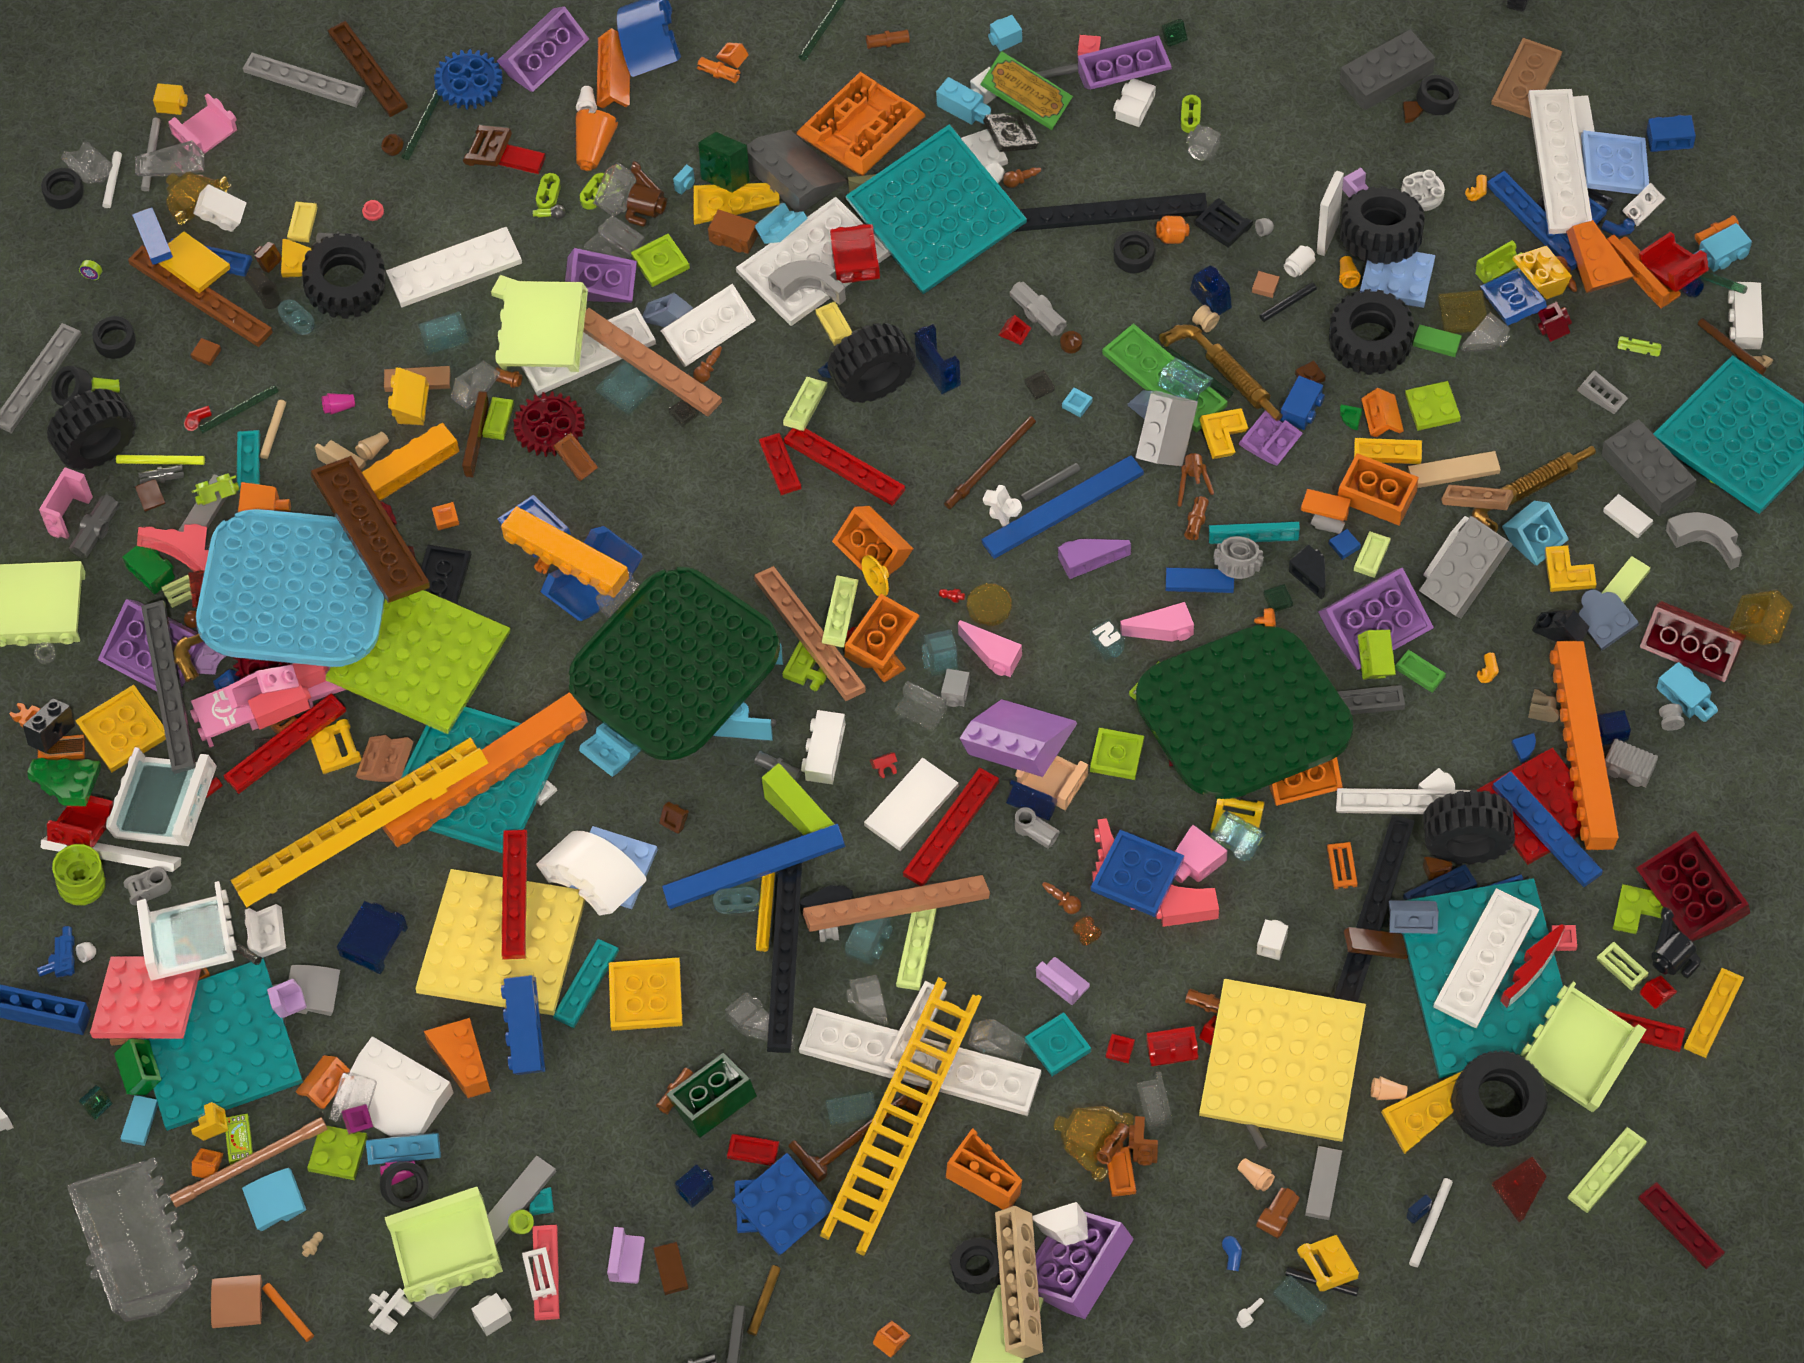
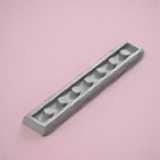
[414,1156,556,1319]

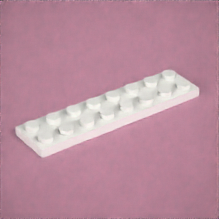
[1528,89,1592,234]

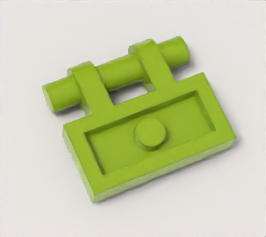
[782,641,826,691]

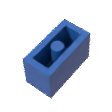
[1647,115,1696,152]
[1280,376,1325,430]

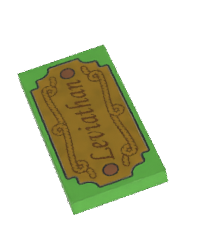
[980,51,1073,130]

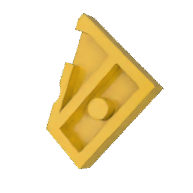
[281,239,311,277]

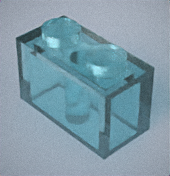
[418,311,469,355]
[921,629,958,676]
[845,917,893,965]

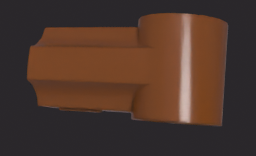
[1256,1188,1300,1239]

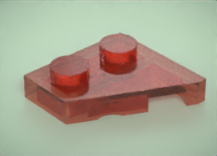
[1492,1156,1547,1223]

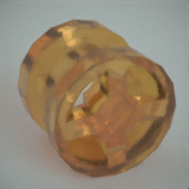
[1072,916,1102,945]

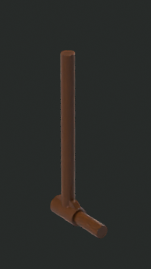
[788,1095,909,1182]

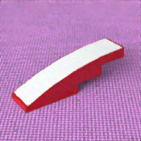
[1501,924,1565,1008]

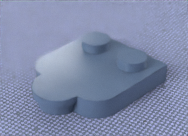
[1579,590,1639,651]

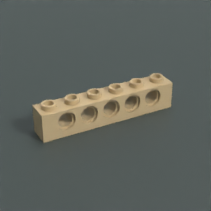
[995,1206,1043,1359]

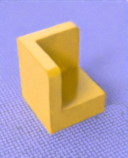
[191,1102,228,1141]

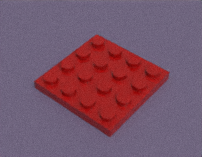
[1477,748,1582,865]

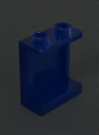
[915,324,961,394]
[337,901,408,975]

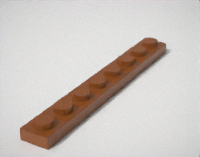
[128,245,273,347]

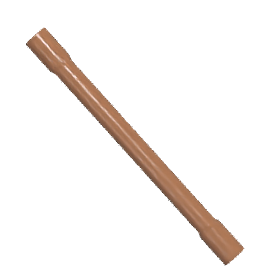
[170,1117,328,1208]

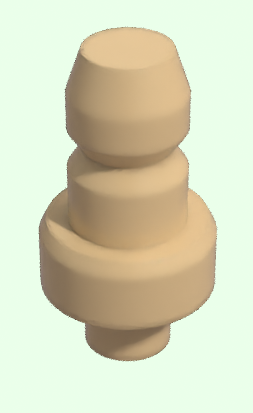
[302,1232,323,1257]

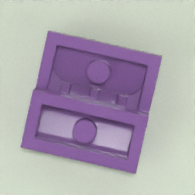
[1239,410,1303,466]

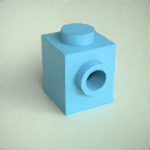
[988,15,1022,51]

